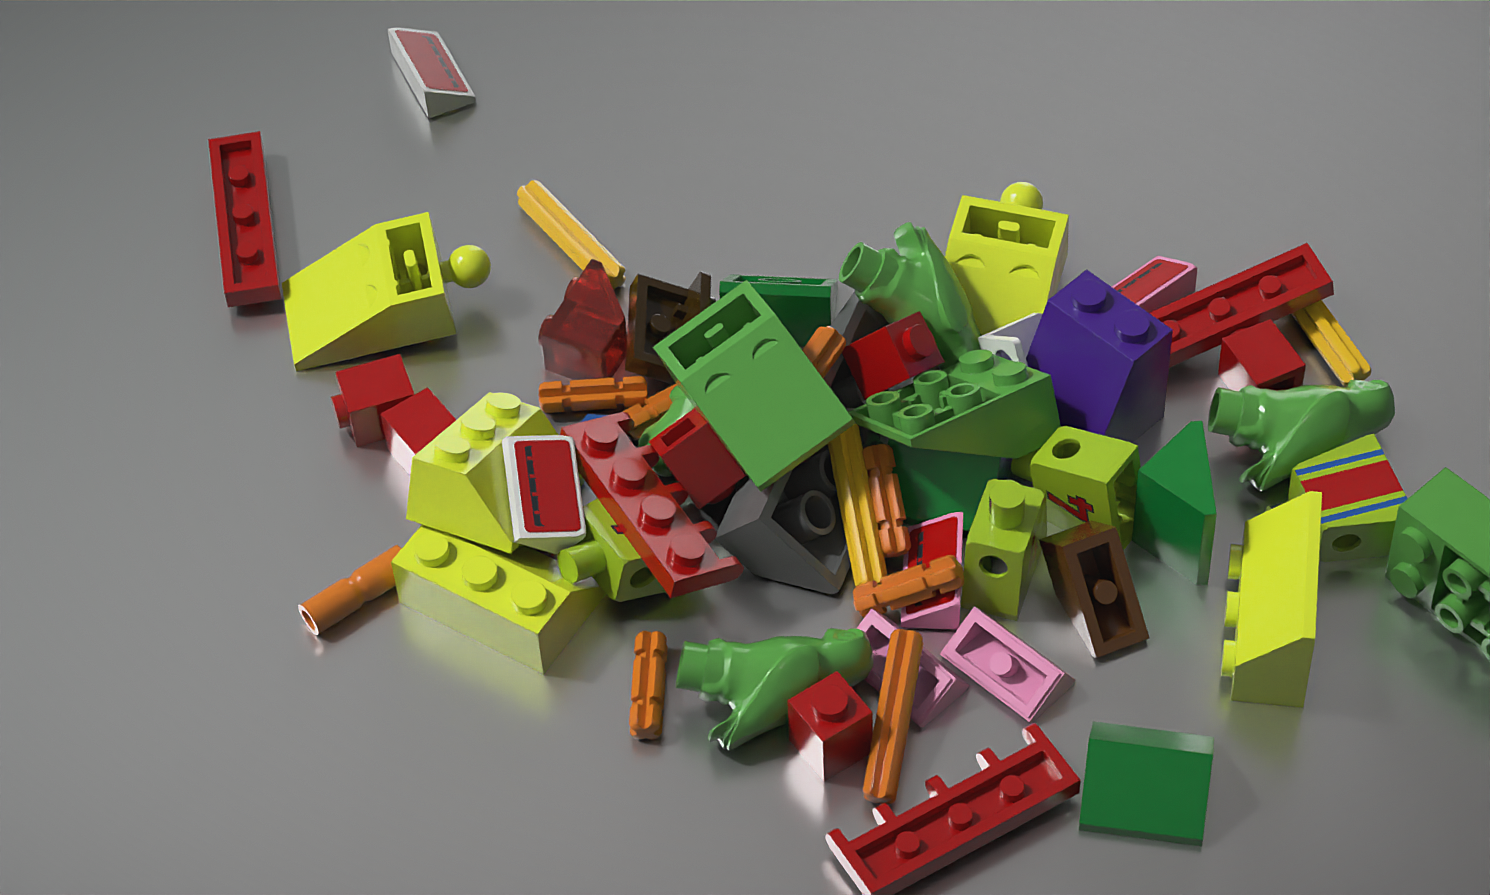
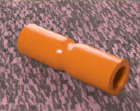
[299,545,402,635]

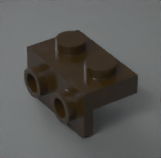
[625,272,716,385]

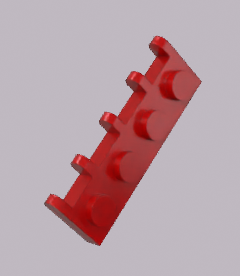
[560,412,744,598]
[825,723,1081,895]

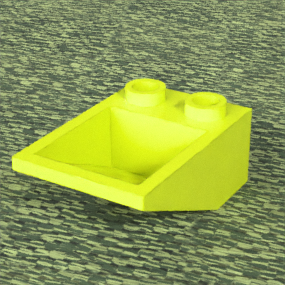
[937,182,1069,366]
[281,212,491,371]

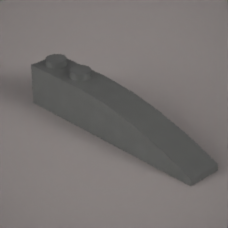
[714,291,889,595]

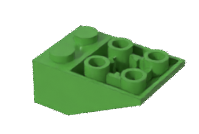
[653,280,856,492]
[848,350,1061,459]
[1385,467,1490,661]

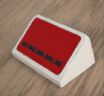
[388,27,476,119]
[502,435,586,554]

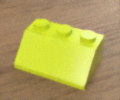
[406,392,584,553]
[1221,491,1322,707]
[391,525,606,675]

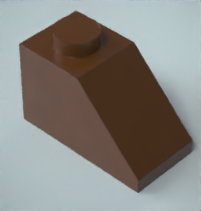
[1039,520,1150,658]

